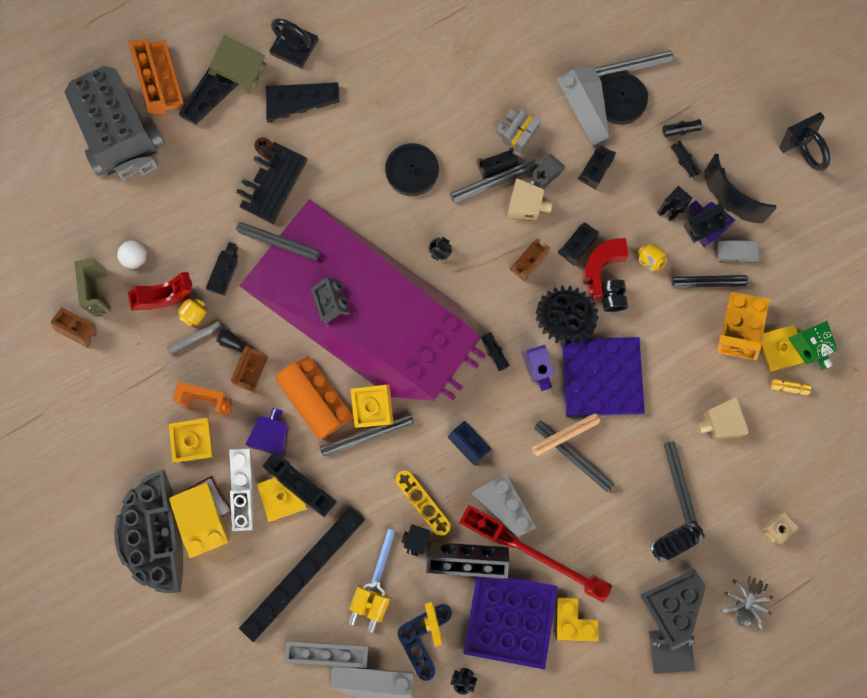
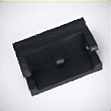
[578,145,616,190]
[477,147,519,179]
[657,186,693,221]
[683,203,730,243]
[557,222,599,266]

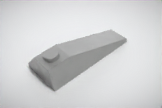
[557,65,610,147]
[330,666,414,698]

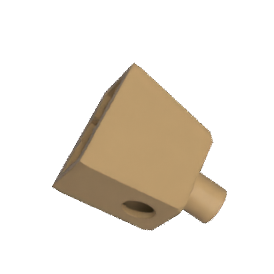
[507,178,553,220]
[697,397,749,439]

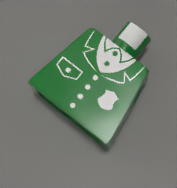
[789,321,837,370]

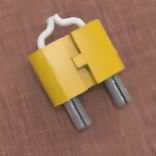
[348,581,391,633]

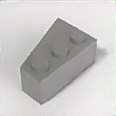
[470,474,536,538]

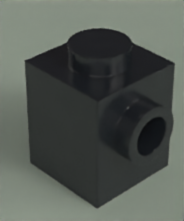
[401,524,431,557]

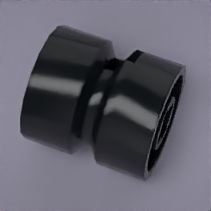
[601,279,628,312]

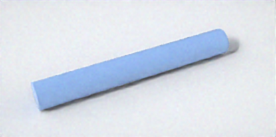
[370,529,395,590]

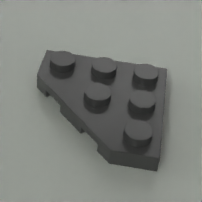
[641,569,706,651]

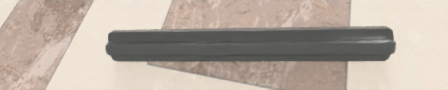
[594,50,674,78]
[450,159,537,203]
[236,222,320,261]
[320,414,414,456]
[534,420,614,492]
[664,441,698,523]

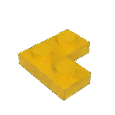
[556,598,598,641]

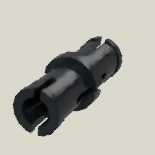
[663,119,702,137]
[670,141,701,178]
[481,332,510,372]

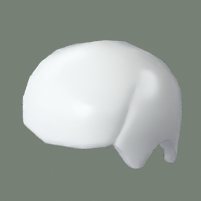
[117,240,148,269]

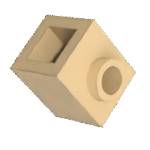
[761,512,798,545]

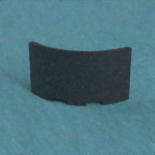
[704,154,776,223]

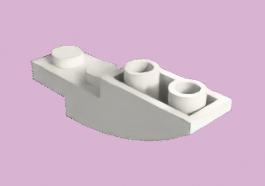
[230,448,254,531]

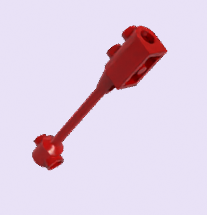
[459,504,612,603]

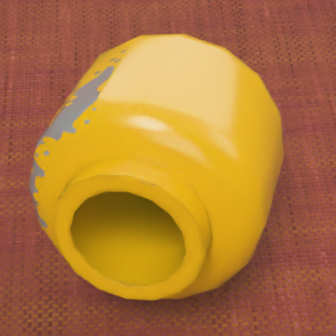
[638,243,667,271]

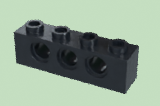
[426,542,509,579]

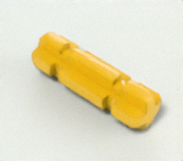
[771,378,811,395]

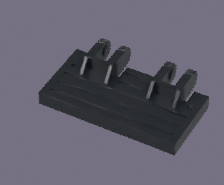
[236,142,308,225]

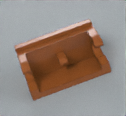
[510,239,550,281]
[50,307,96,348]
[230,346,268,392]

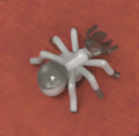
[721,576,773,630]

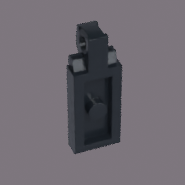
[206,242,238,296]

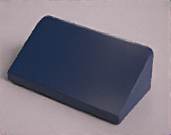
[448,421,491,465]

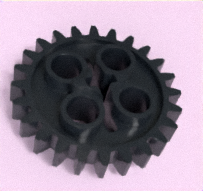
[535,285,599,345]

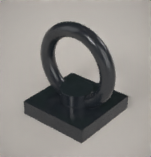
[269,18,319,69]
[779,112,830,171]

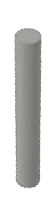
[167,321,222,355]

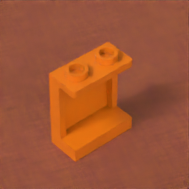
[172,382,233,418]

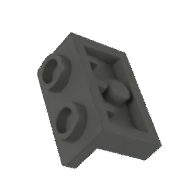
[311,277,351,323]

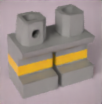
[496,108,541,154]

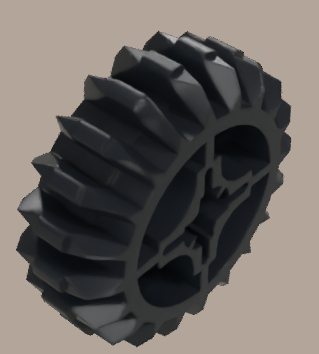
[650,521,705,562]

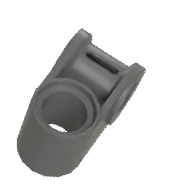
[531,154,565,189]

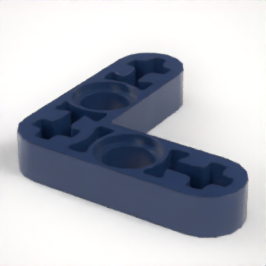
[398,604,452,681]

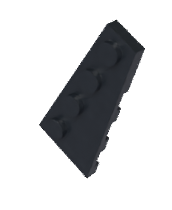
[179,68,239,125]
[266,82,340,123]

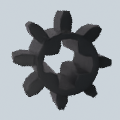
[429,237,452,261]
[450,668,477,695]

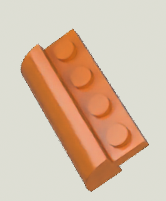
[129,39,184,114]
[275,356,354,442]

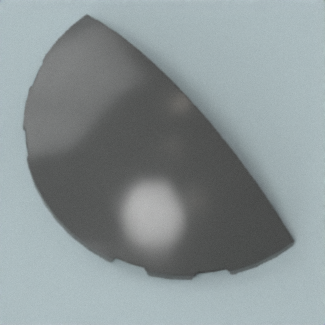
[114,470,183,593]

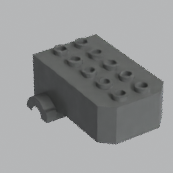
[64,66,165,176]

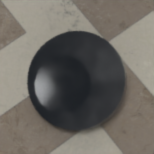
[601,73,648,125]
[385,143,439,196]

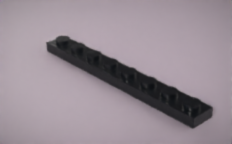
[239,506,365,643]

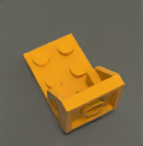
[717,292,770,361]

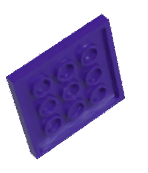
[561,337,645,417]
[463,577,558,670]

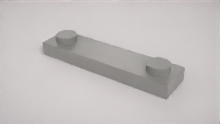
[284,641,369,668]

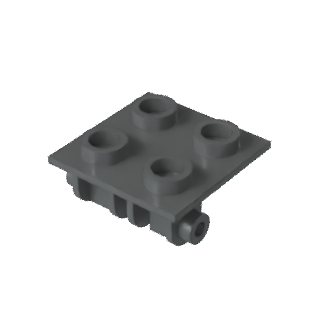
[649,630,695,674]

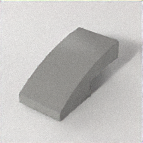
[114,157,158,181]
[718,241,759,263]

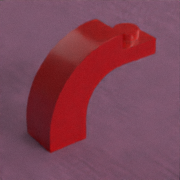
[582,238,629,301]
[128,272,192,311]

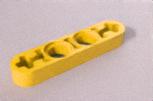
[396,470,451,536]

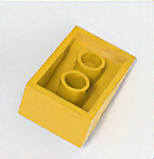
[169,482,230,558]

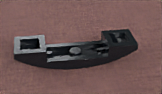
[262,451,337,517]

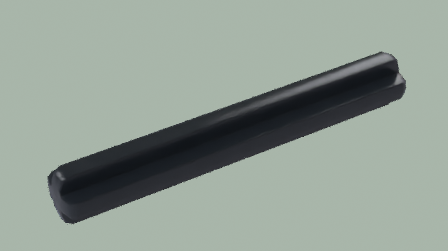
[671,275,748,288]

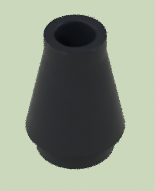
[216,328,247,352]

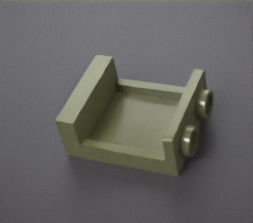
[208,35,266,92]
[74,258,111,317]

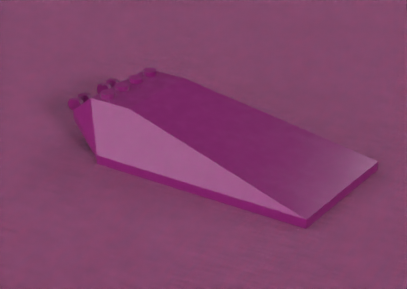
[239,199,486,402]

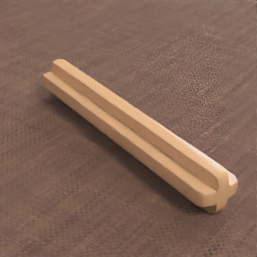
[532,413,600,456]

